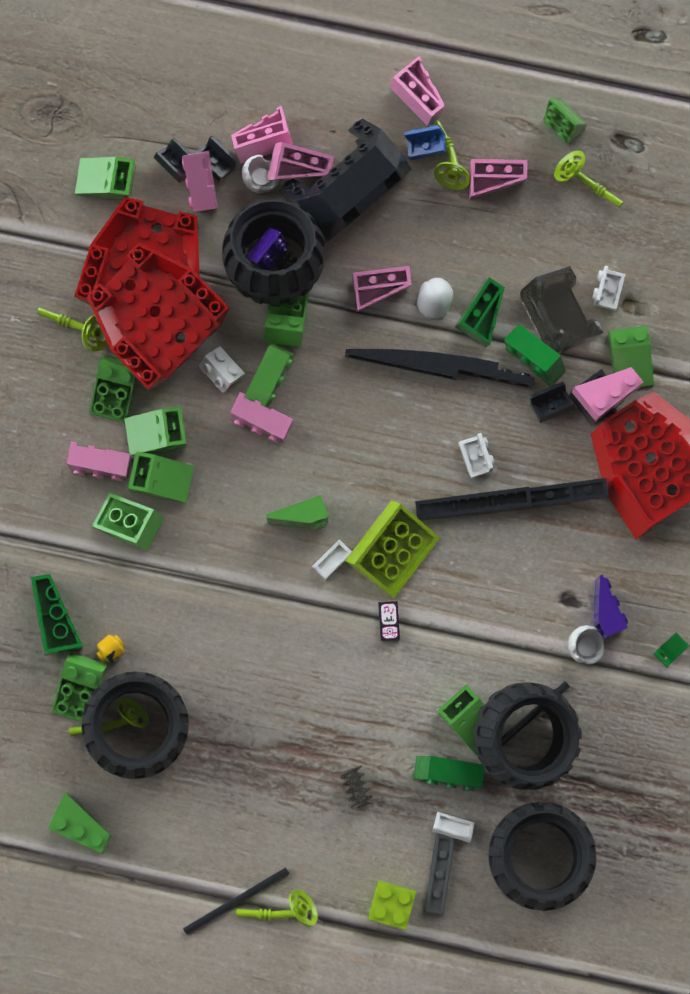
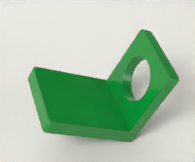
[654,632,690,668]

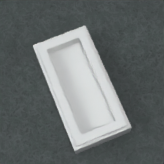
[312,539,352,580]
[432,812,475,843]

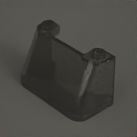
[520,266,604,354]

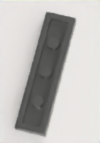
[424,833,455,915]

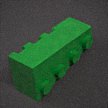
[31,574,83,656]

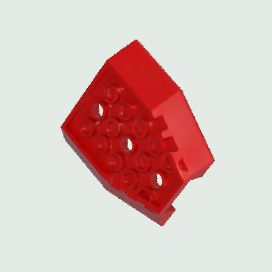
[74,196,200,317]
[86,242,230,390]
[590,392,690,540]

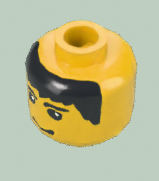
[96,635,126,663]

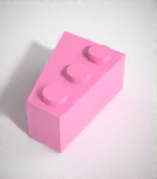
[390,56,445,126]

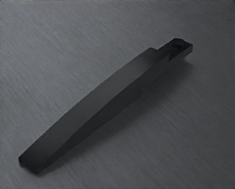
[345,349,535,389]
[415,478,609,520]

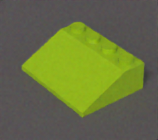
[345,500,440,599]

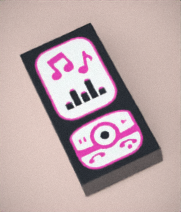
[378,601,400,641]

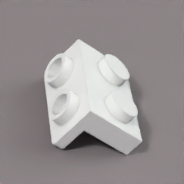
[592,266,625,311]
[199,346,245,393]
[458,433,495,479]

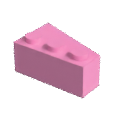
[231,106,293,163]
[267,142,334,180]
[182,151,218,212]
[469,159,528,200]
[352,266,412,312]
[572,367,643,421]
[230,392,293,444]
[67,441,132,482]

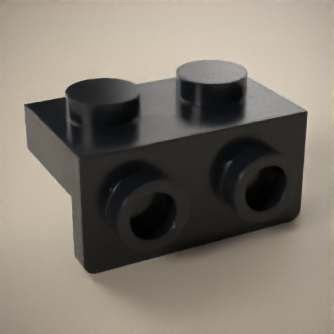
[195,136,238,182]
[153,138,190,183]
[529,382,575,423]

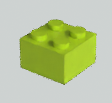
[367,880,416,930]

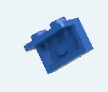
[405,125,446,160]

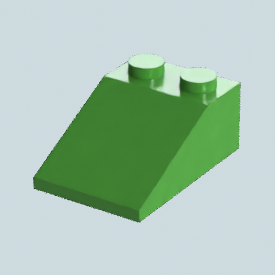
[607,326,654,388]
[92,493,164,552]
[266,495,329,530]

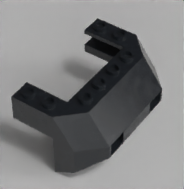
[279,119,412,244]

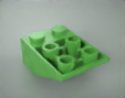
[543,98,587,145]
[75,157,136,201]
[264,292,309,347]
[89,355,138,423]
[125,406,187,456]
[128,451,194,503]
[52,652,108,722]
[436,685,504,755]

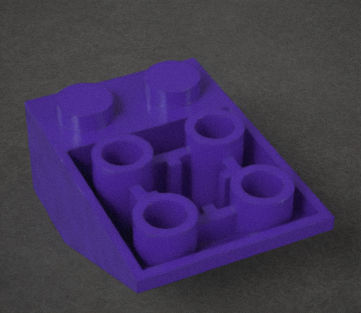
[246,227,289,271]
[593,574,629,640]

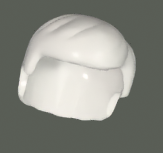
[242,155,279,194]
[417,278,453,319]
[568,625,604,664]

